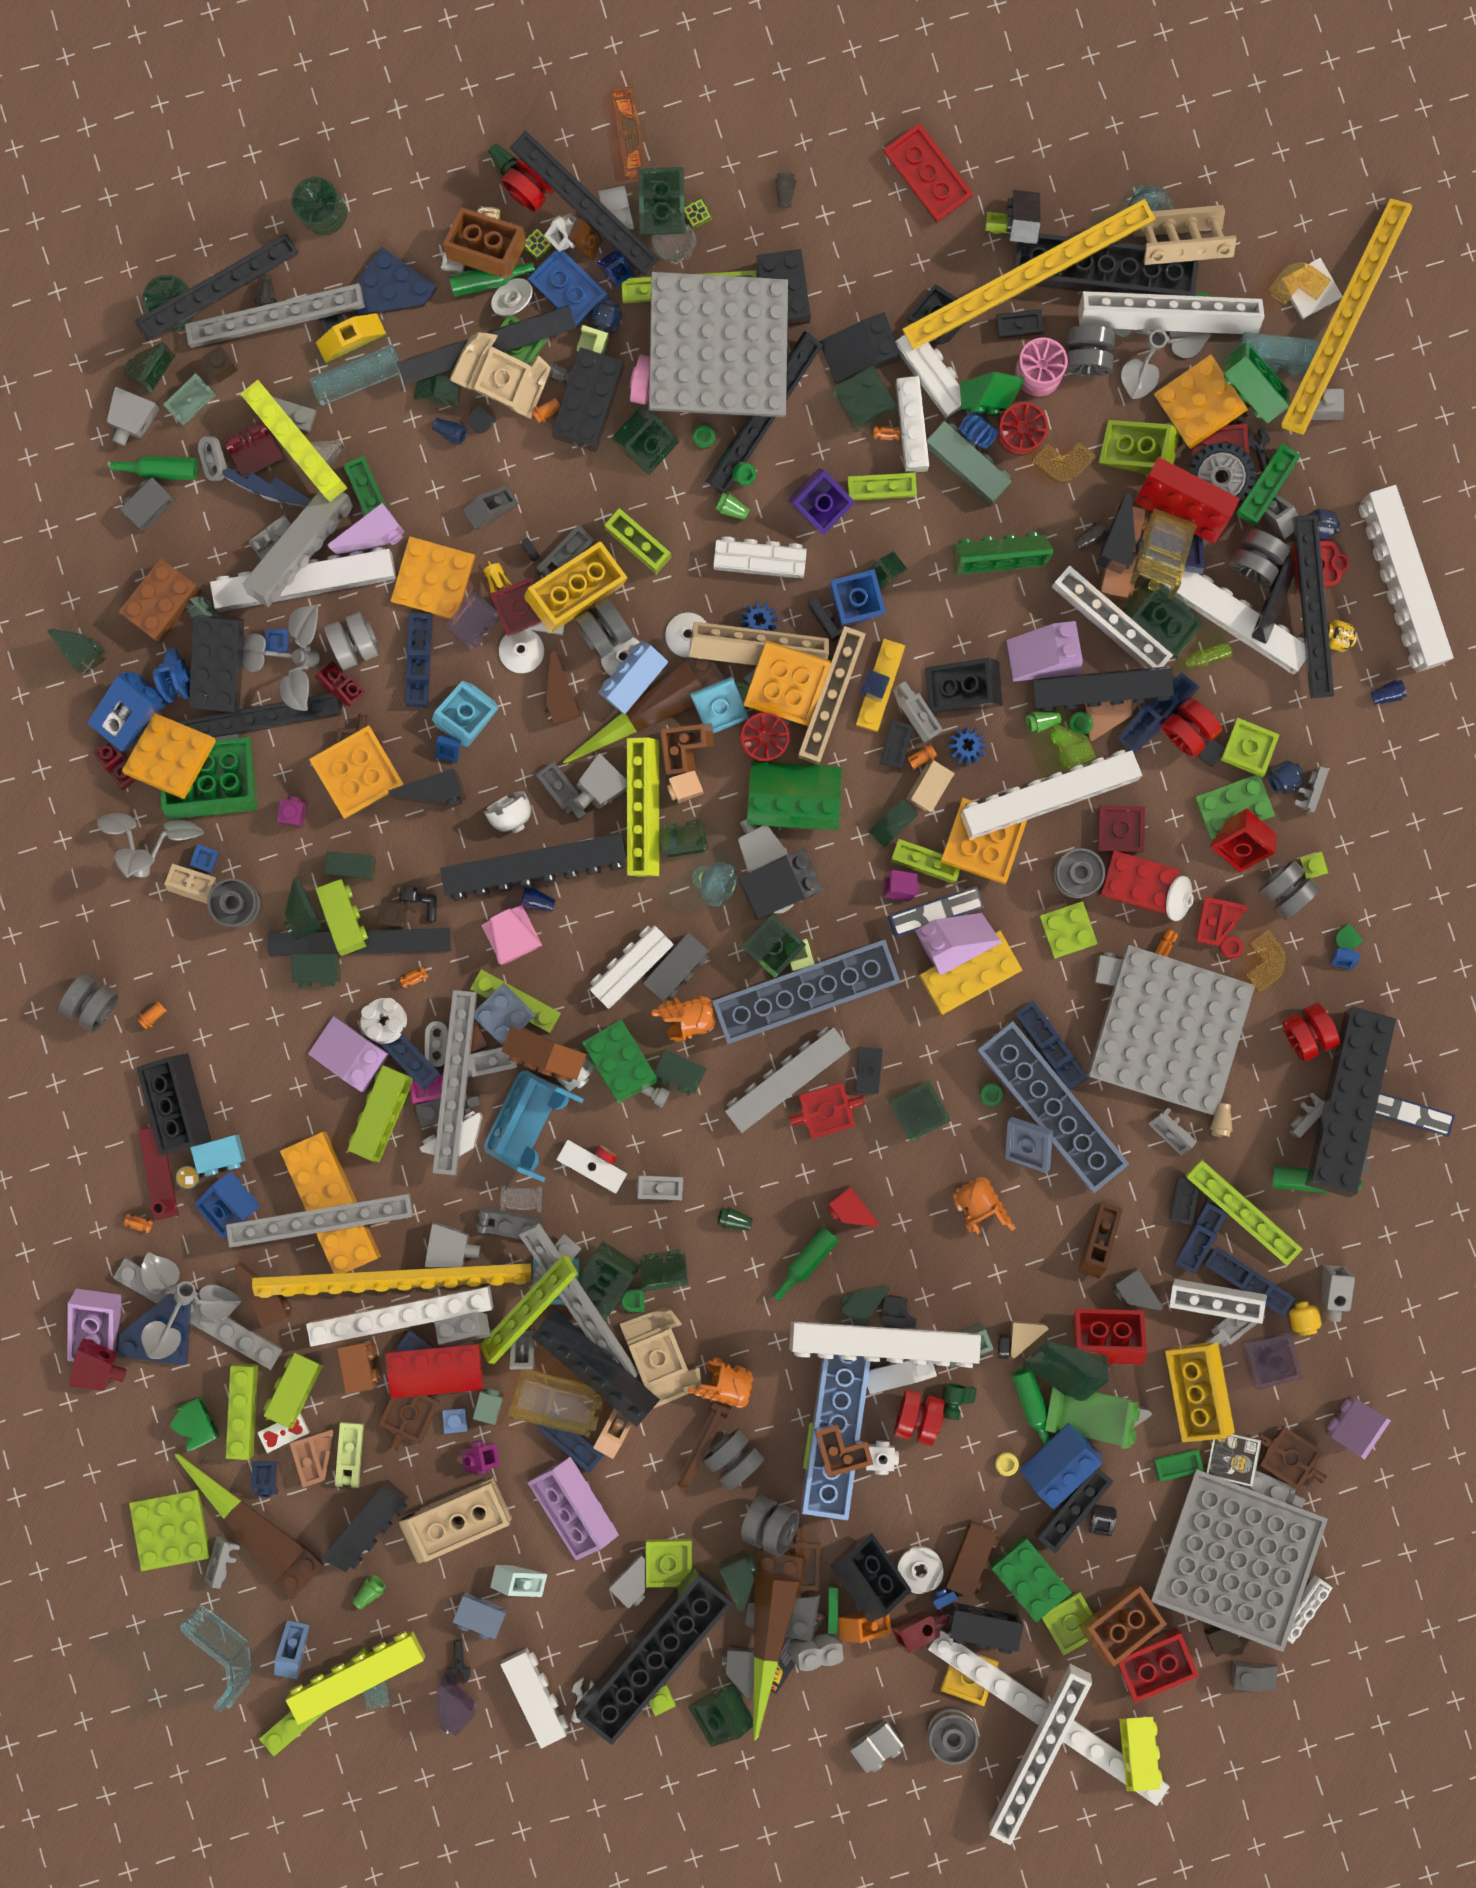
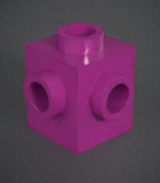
[461,1440,500,1475]

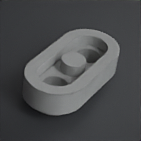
[198,436,227,481]
[425,1021,449,1067]

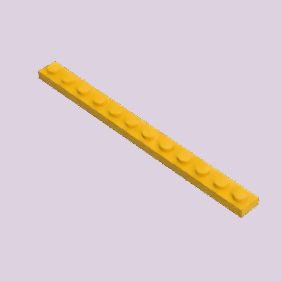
[1282,198,1412,435]
[902,199,1155,350]
[252,1263,531,1298]

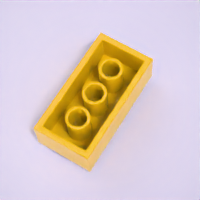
[524,541,627,634]
[918,931,1022,1015]
[1165,1341,1235,1442]

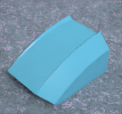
[432,681,498,747]

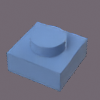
[442,1407,468,1434]

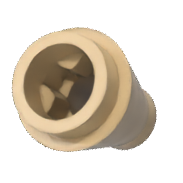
[1210,1103,1233,1138]

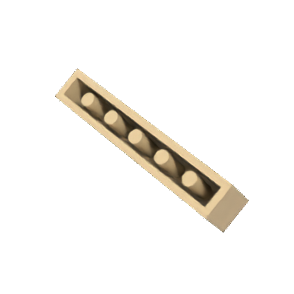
[689,622,829,665]
[798,626,866,765]

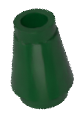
[488,143,519,175]
[717,1206,753,1231]

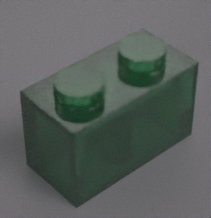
[325,851,376,880]
[291,954,341,987]
[654,1049,707,1095]

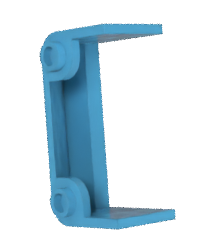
[484,1070,584,1182]

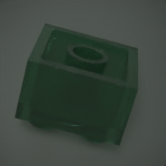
[611,405,679,475]
[48,629,106,675]
[659,820,709,858]
[741,914,806,978]
[719,1550,757,1613]
[688,1684,753,1747]

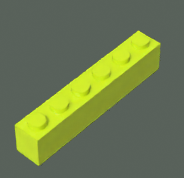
[241,380,347,502]
[627,737,659,877]
[286,1631,425,1725]

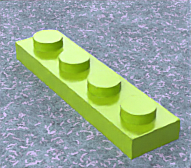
[470,969,561,1033]

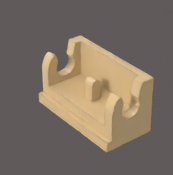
[906,760,955,812]
[164,864,217,904]

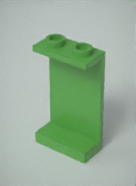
[1045,1384,1140,1449]

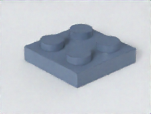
[474,983,536,1046]
[1005,1117,1053,1173]

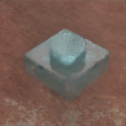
[364,1681,391,1710]

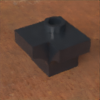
[880,1294,917,1329]

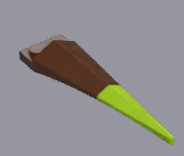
[563,657,725,764]
[175,1454,325,1599]
[753,1548,805,1741]

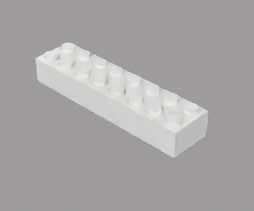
[1359,485,1454,673]
[789,1322,981,1368]

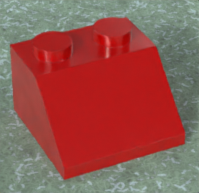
[1210,808,1277,872]
[827,1186,879,1227]

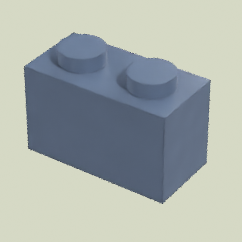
[453,1592,507,1640]

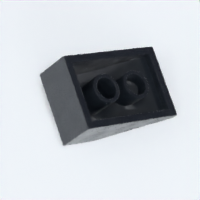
[820,312,900,384]
[1096,492,1137,574]
[926,657,1003,713]
[388,769,467,808]
[738,849,823,920]

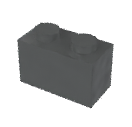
[120,478,175,532]

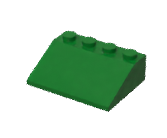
[953,532,1053,575]
[161,737,258,820]
[747,761,842,831]

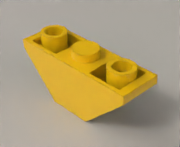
[316,313,387,363]

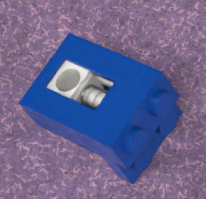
[87,671,168,752]

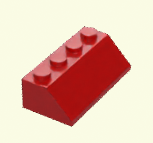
[385,1343,484,1398]

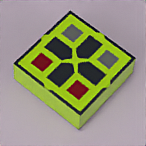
[682,198,712,230]
[524,228,554,261]

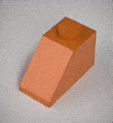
[838,1612,891,1643]

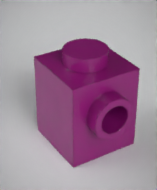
[277,796,307,827]
[883,870,920,902]

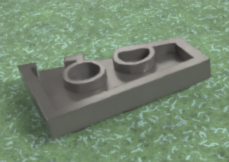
[745,1595,820,1642]

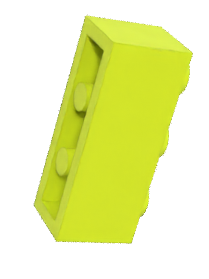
[1119,1717,1162,1791]

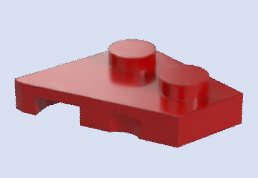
[1195,897,1248,946]

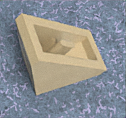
[1009,1321,1048,1358]

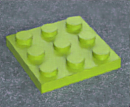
[129,1489,211,1571]

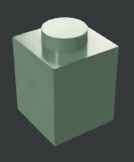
[473,1387,504,1425]

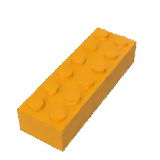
[280,1132,381,1274]

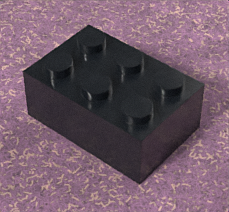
[756,249,811,326]
[830,1533,912,1623]
[946,1602,1024,1654]

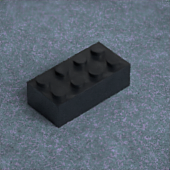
[552,347,624,452]
[189,615,245,712]

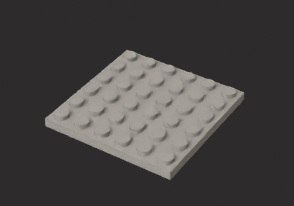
[649,272,788,417]
[1087,945,1255,1116]
[1150,1469,1328,1652]

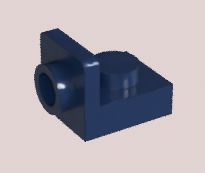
[251,1461,278,1498]

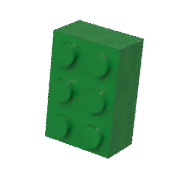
[1224,341,1290,424]
[582,1019,657,1105]
[990,1534,1072,1622]

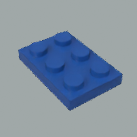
[528,250,608,328]

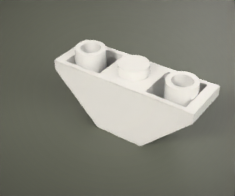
[420,1111,483,1157]

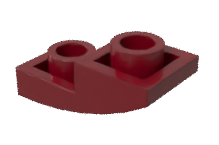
[314,661,366,707]
[93,741,137,791]

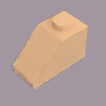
[593,1408,632,1459]

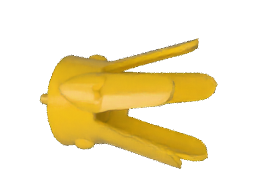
[483,561,512,593]

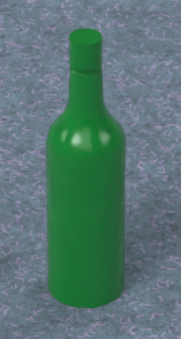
[449,262,535,297]
[110,456,198,481]
[1273,1165,1362,1193]
[772,1226,840,1301]
[1011,1367,1050,1446]

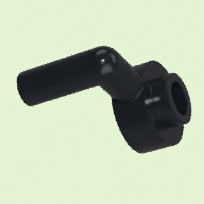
[399,887,437,922]

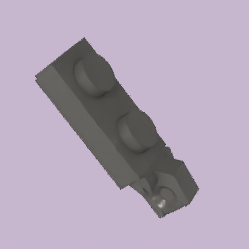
[536,761,587,820]
[416,1096,481,1127]

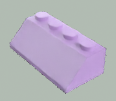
[527,1457,619,1560]

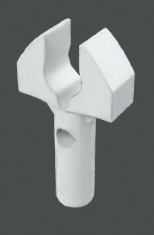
[571,1677,594,1723]

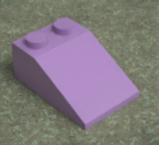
[328,503,405,555]
[1006,621,1083,682]
[915,913,1001,975]
[308,1016,390,1092]
[67,1289,121,1362]
[1326,1396,1391,1460]

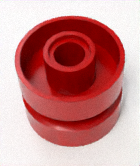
[500,158,554,213]
[996,402,1048,455]
[1160,697,1223,758]
[739,712,789,762]
[1281,1002,1340,1062]
[893,1389,944,1447]

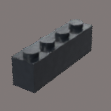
[1035,1468,1114,1554]

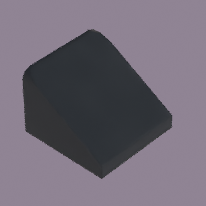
[1089,1504,1117,1536]

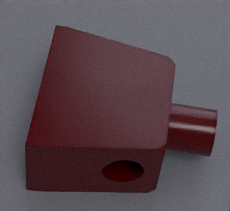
[68,1338,127,1391]
[891,1611,948,1653]

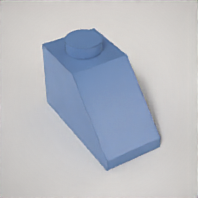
[274,1620,310,1679]

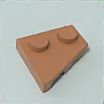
[1084,700,1132,742]
[289,1429,333,1487]

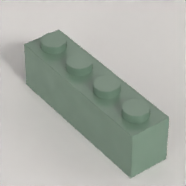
[926,421,1012,506]

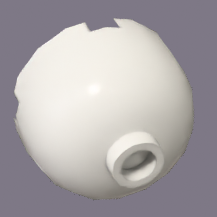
[484,791,531,833]

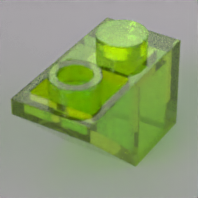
[1049,724,1096,770]

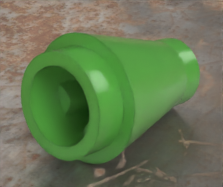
[715,492,750,521]
[1025,710,1061,734]
[352,1575,386,1609]

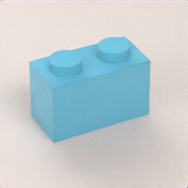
[190,1135,246,1177]

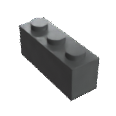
[643,932,710,1002]

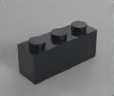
[1006,190,1041,244]

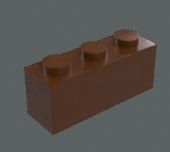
[945,1519,999,1598]

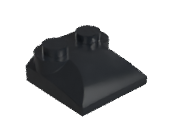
[907,284,965,344]

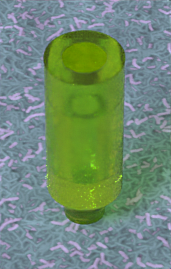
[1186,642,1233,669]

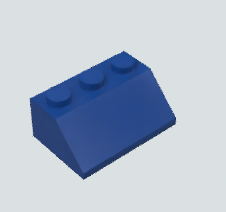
[1020,1422,1103,1509]

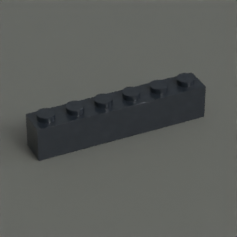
[1033,666,1175,711]
[532,1310,660,1427]

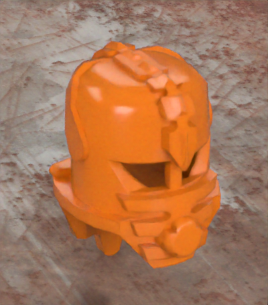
[651,996,716,1042]
[953,1177,1015,1234]
[687,1357,753,1408]

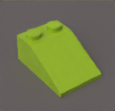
[1099,420,1180,475]

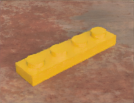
[856,639,905,732]

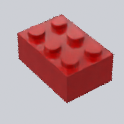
[1098,851,1180,915]
[1072,1309,1147,1365]
[1118,1627,1199,1703]

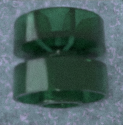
[291,177,347,236]
[143,275,194,332]

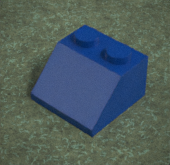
[828,569,886,629]
[194,1172,260,1239]

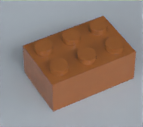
[442,207,527,279]
[119,558,202,643]
[501,1026,587,1081]
[1079,1584,1167,1667]

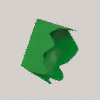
[166,1397,220,1453]

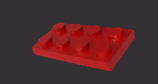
[883,123,973,223]

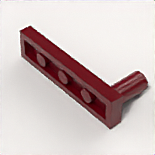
[138,1127,179,1220]

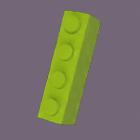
[348,1065,414,1162]
[226,1363,258,1460]

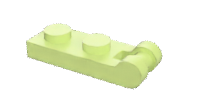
[335,1422,364,1488]

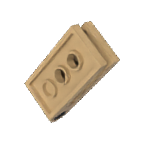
[398,1477,512,1563]

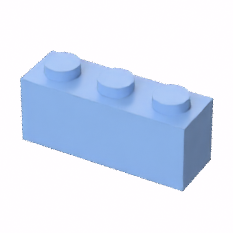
[598,640,668,714]

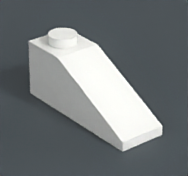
[867,1359,937,1394]

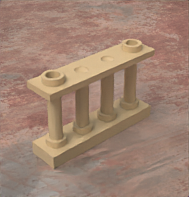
[1133,205,1237,265]

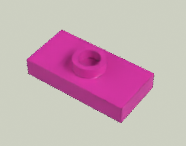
[410,1074,444,1104]

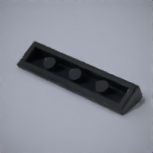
[1251,556,1294,644]

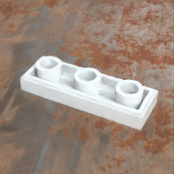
[557,1140,628,1193]
[1288,1575,1332,1644]

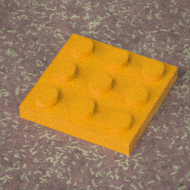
[1154,355,1248,449]
[391,536,476,621]
[743,640,831,726]
[122,713,216,799]
[309,725,404,819]
[941,798,1027,885]

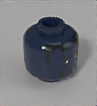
[590,299,623,333]
[1308,509,1340,540]
[1268,760,1304,794]

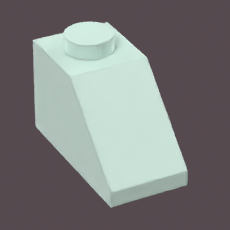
[490,1565,547,1597]

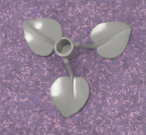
[1112,329,1211,399]
[242,605,320,711]
[97,813,204,878]
[141,1252,241,1359]

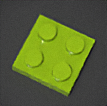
[1221,718,1279,777]
[1039,901,1098,959]
[645,1538,692,1588]
[1042,1591,1092,1656]

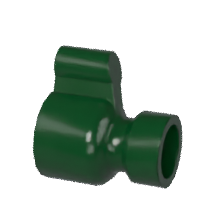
[942,1383,977,1420]

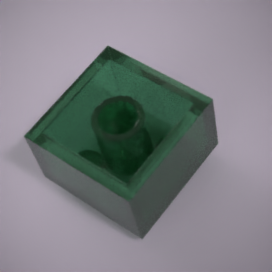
[833,365,896,433]
[887,1080,951,1142]

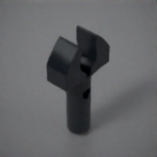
[1248,429,1270,472]
[447,1639,471,1685]

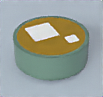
[176,1166,200,1189]

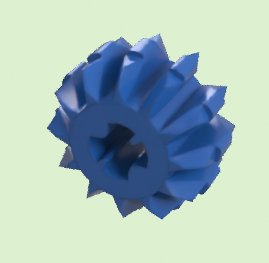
[959,412,998,449]
[740,601,779,631]
[948,726,987,766]

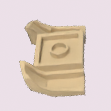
[449,332,551,419]
[619,1307,701,1409]

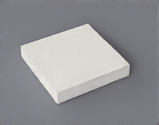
[1280,258,1343,320]

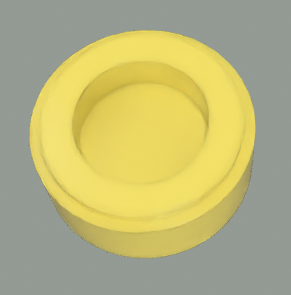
[995,1452,1019,1476]

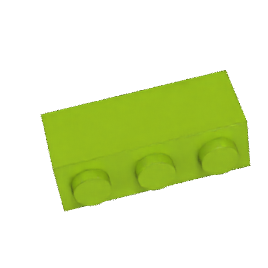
[604,508,671,575]
[315,879,368,956]
[264,1353,323,1429]

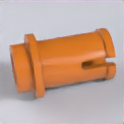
[532,398,560,423]
[907,745,937,770]
[137,1001,167,1029]

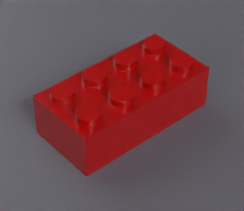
[1134,457,1240,544]

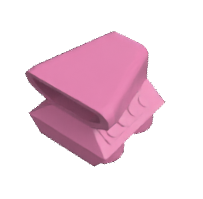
[481,905,542,966]

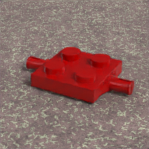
[789,1082,866,1139]

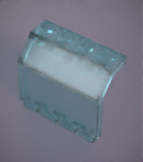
[180,1606,252,1713]

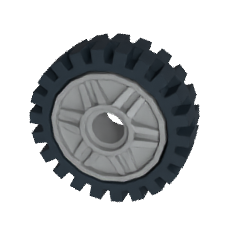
[1188,442,1256,507]

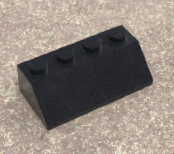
[136,1053,212,1156]
[322,1480,408,1572]

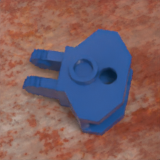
[153,648,191,703]

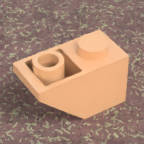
[667,770,704,804]

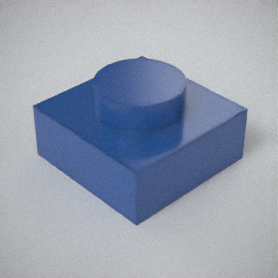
[265,629,289,653]
[435,736,461,763]
[190,844,220,873]
[1330,948,1360,970]
[932,1587,958,1610]

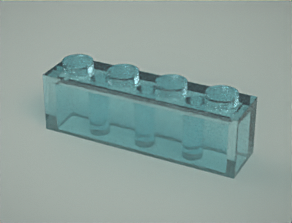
[1239,332,1321,374]
[309,344,400,406]

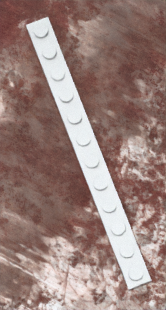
[927,1629,1170,1806]

